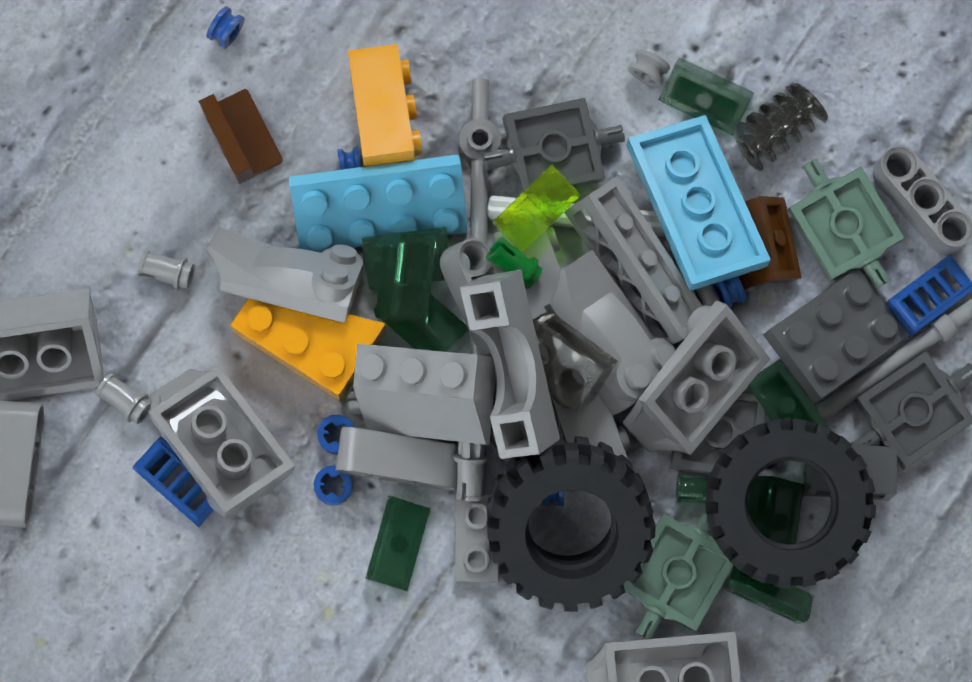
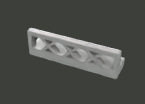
[564,176,702,345]

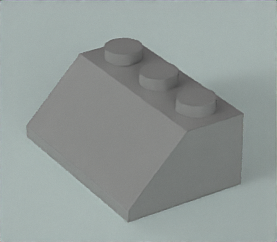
[0,288,105,401]
[353,344,496,445]

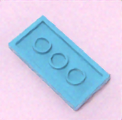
[626,115,771,291]
[289,154,468,252]

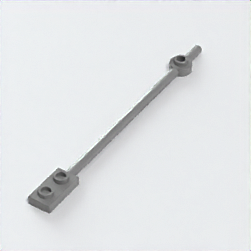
[455,78,501,583]

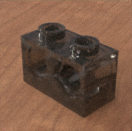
[533,310,618,412]

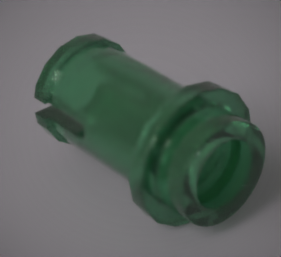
[675,475,708,504]

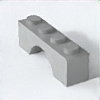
[460,270,560,459]

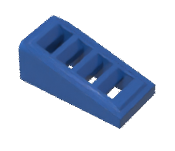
[886,255,972,338]
[132,436,214,527]

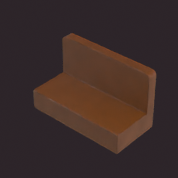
[199,89,283,184]
[738,196,802,290]

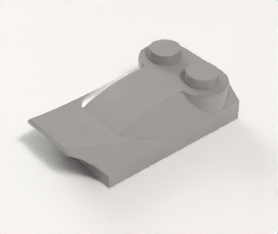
[207,227,364,323]
[544,250,676,416]
[623,301,771,455]
[148,365,295,518]
[585,632,741,682]

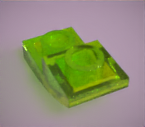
[492,165,581,253]

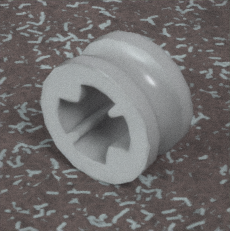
[628,49,670,87]

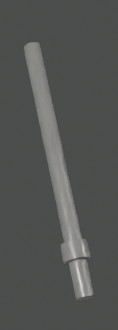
[798,298,972,424]

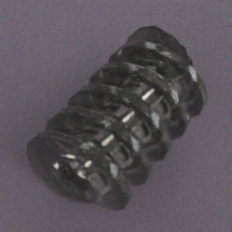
[733,82,828,171]

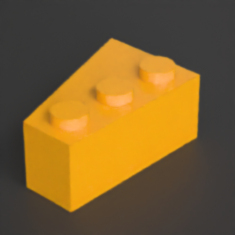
[348,44,423,167]
[230,298,387,402]

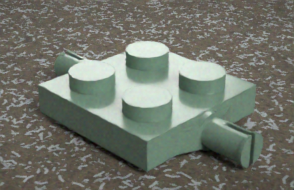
[787,158,905,290]
[624,510,733,639]

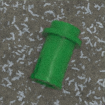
[486,237,543,289]

